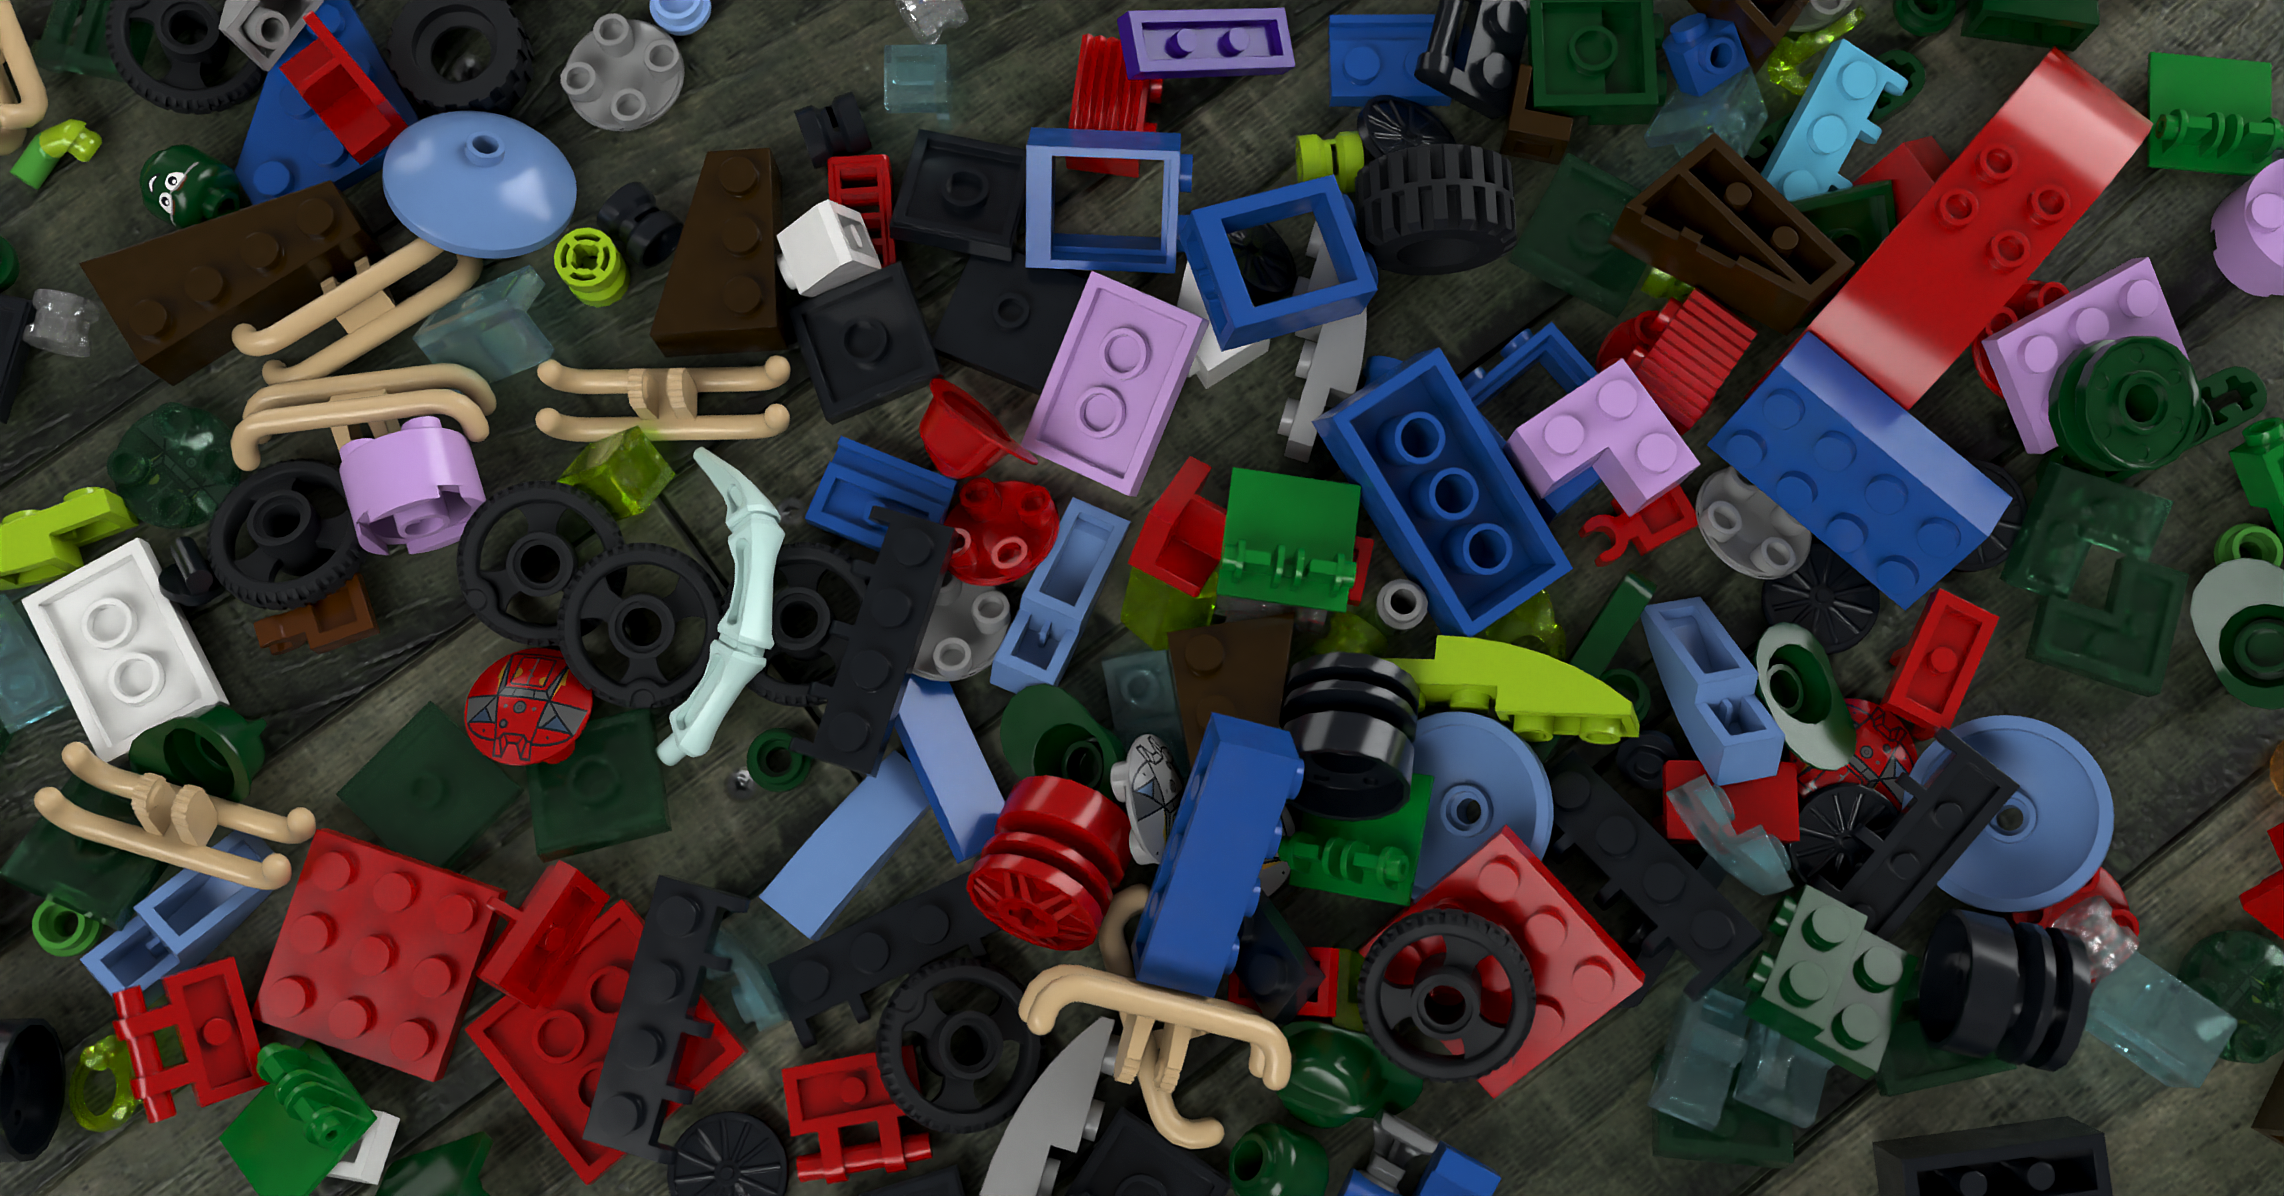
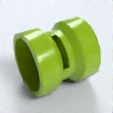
[1295,131,1365,193]
[554,227,630,307]

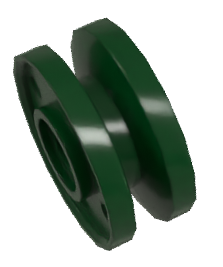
[2048,336,2201,472]

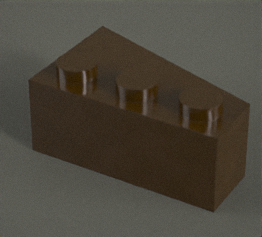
[1607,132,1855,336]
[649,148,788,358]
[1167,612,1295,777]

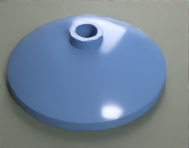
[382,110,577,259]
[1411,712,1553,899]
[1902,715,2114,913]

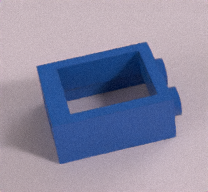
[1026,127,1193,273]
[1180,174,1378,352]
[1461,321,1602,526]

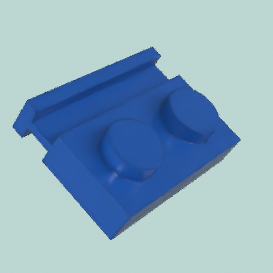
[1327,14,1452,107]
[804,436,959,552]

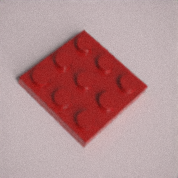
[1358,824,1646,1099]
[251,828,508,1082]
[464,899,749,1186]

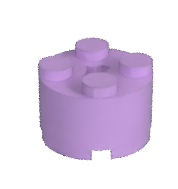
[2210,158,2284,298]
[339,416,486,555]

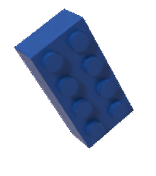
[1707,331,2013,611]
[1311,347,1573,637]

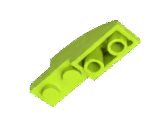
[0,487,139,590]
[1380,635,1640,744]

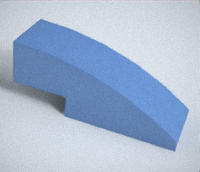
[990,497,1131,694]
[1640,596,1786,787]
[759,750,931,941]
[80,830,275,1008]

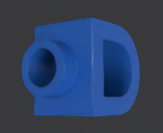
[1662,13,1749,97]

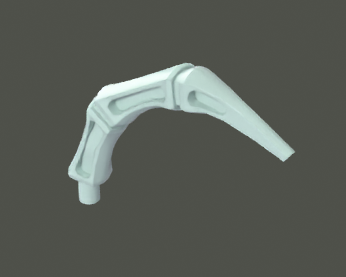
[656,447,785,766]

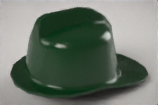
[2190,557,2284,710]
[1748,622,1856,771]
[1000,684,1127,802]
[128,705,267,803]
[1276,1019,1423,1129]

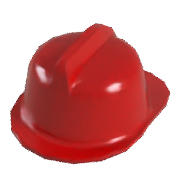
[918,378,1038,479]

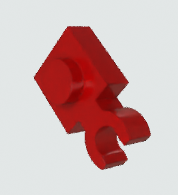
[1578,484,1698,567]

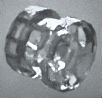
[894,0,969,49]
[23,289,102,357]
[2051,895,2140,979]

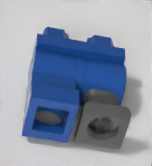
[1337,1108,1502,1196]

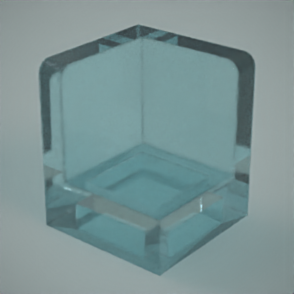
[884,44,952,130]

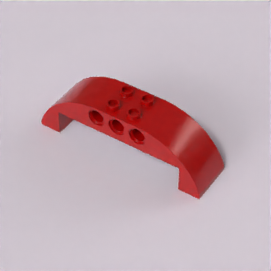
[1743,46,2153,411]

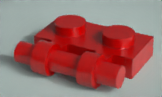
[112,956,270,1123]
[781,1045,933,1185]

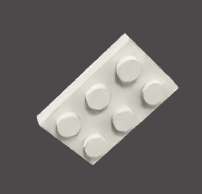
[21,537,230,767]

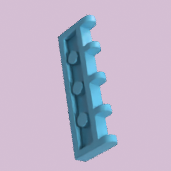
[1760,38,1908,200]

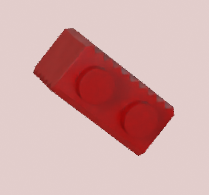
[1065,33,1165,178]
[1624,287,1758,437]

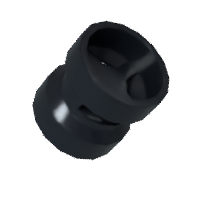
[794,91,873,169]
[597,182,684,269]

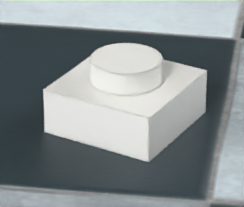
[327,1110,400,1185]

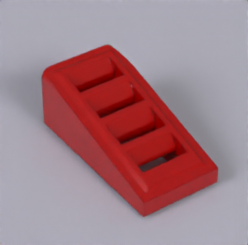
[827,154,897,268]

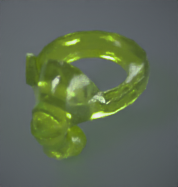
[1767,5,1867,97]
[1486,588,1566,662]
[69,1034,143,1133]

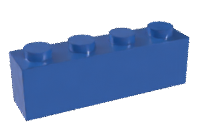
[1131,712,1304,998]

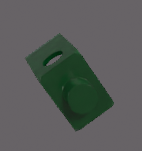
[1960,0,2100,52]

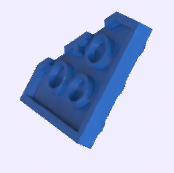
[235,0,421,205]

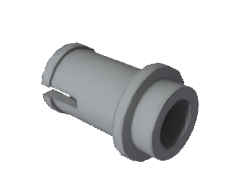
[1374,579,1428,636]

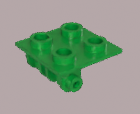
[2147,52,2284,177]
[1216,467,1361,613]
[1278,773,1435,907]
[219,1038,377,1196]

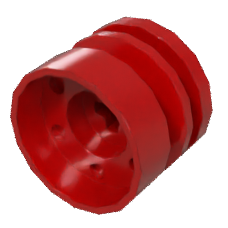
[966,775,1132,951]

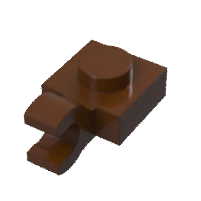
[253,572,381,656]

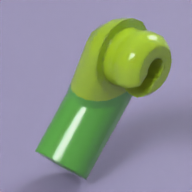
[9,119,103,190]

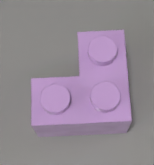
[1503,358,1700,518]

